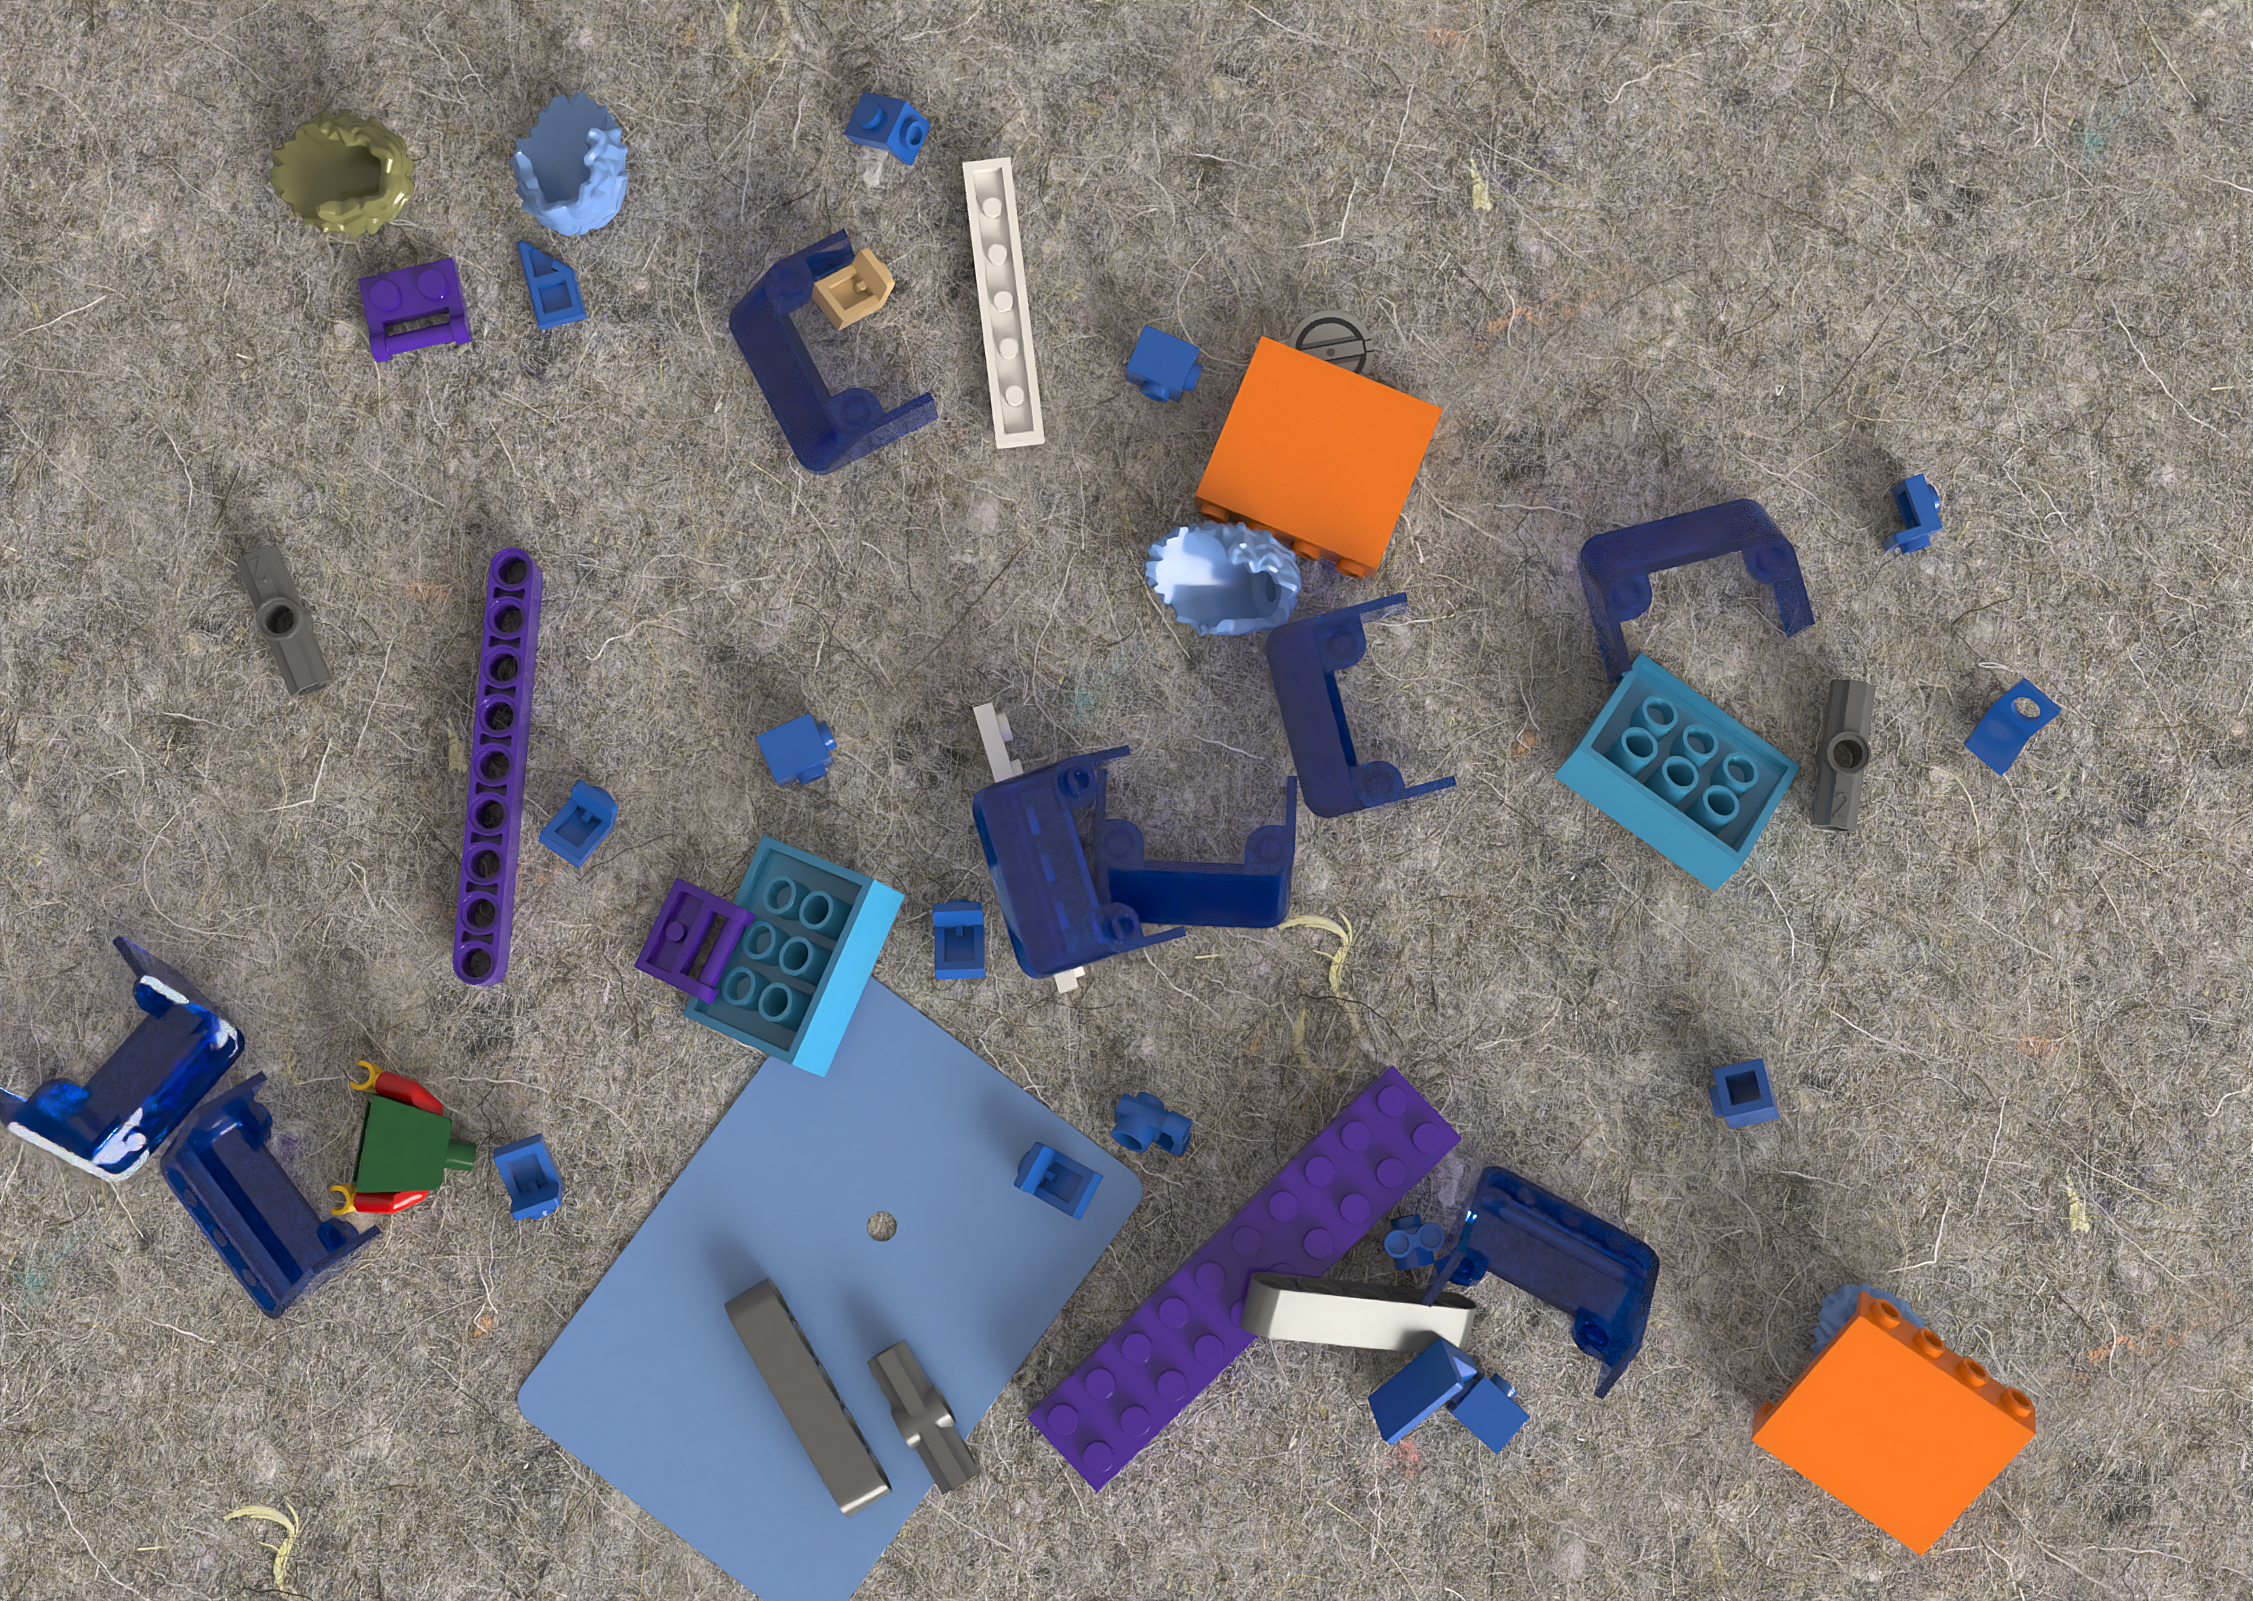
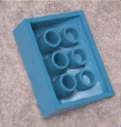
[1554,652,1800,891]
[683,835,905,1078]

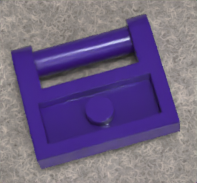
[358,258,473,363]
[634,877,756,1004]

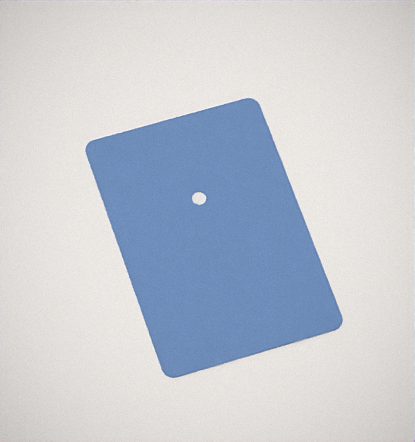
[517,975,1142,1601]

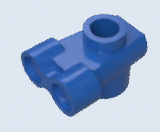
[1111,1092,1193,1158]
[1382,1214,1445,1270]

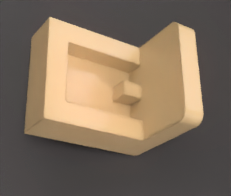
[809,247,895,331]

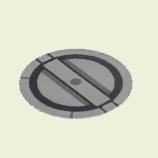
[1288,310,1374,377]

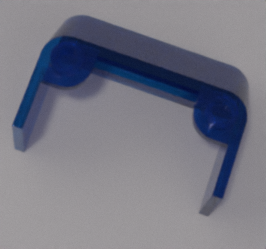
[729,228,939,475]
[1577,499,1815,683]
[1265,592,1457,819]
[972,745,1186,979]
[1093,768,1298,929]
[0,934,245,1182]
[160,1071,382,1319]
[1421,1166,1660,1400]

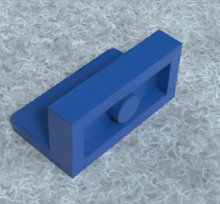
[1367,1337,1478,1445]

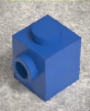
[1126,325,1204,403]
[756,713,837,787]
[1709,1058,1780,1129]
[1446,1370,1530,1455]

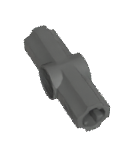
[236,546,334,698]
[1810,679,1876,832]
[867,1339,980,1495]

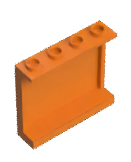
[1194,336,1443,580]
[1751,1290,2036,1556]

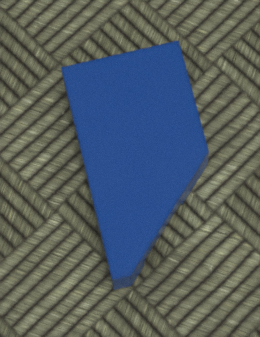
[516,240,588,330]

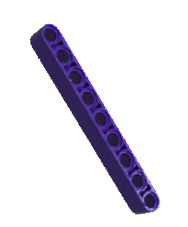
[453,547,543,987]

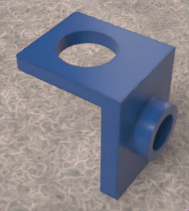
[1964,678,2061,776]

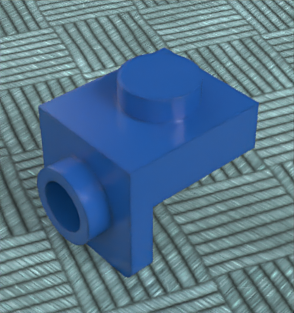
[844,92,930,165]
[1882,473,1943,555]
[539,779,619,869]
[933,899,986,980]
[493,1133,563,1221]
[1014,1141,1103,1220]

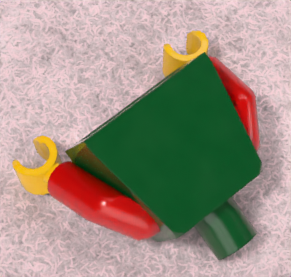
[329,1061,476,1215]

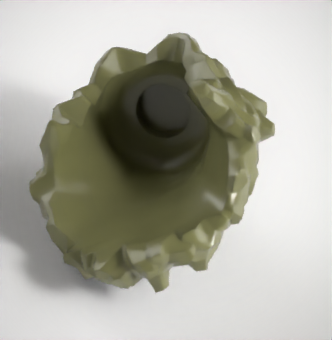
[269,109,415,239]

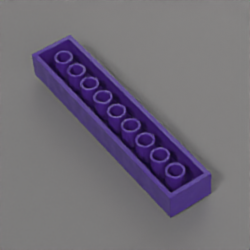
[1027,1065,1462,1493]

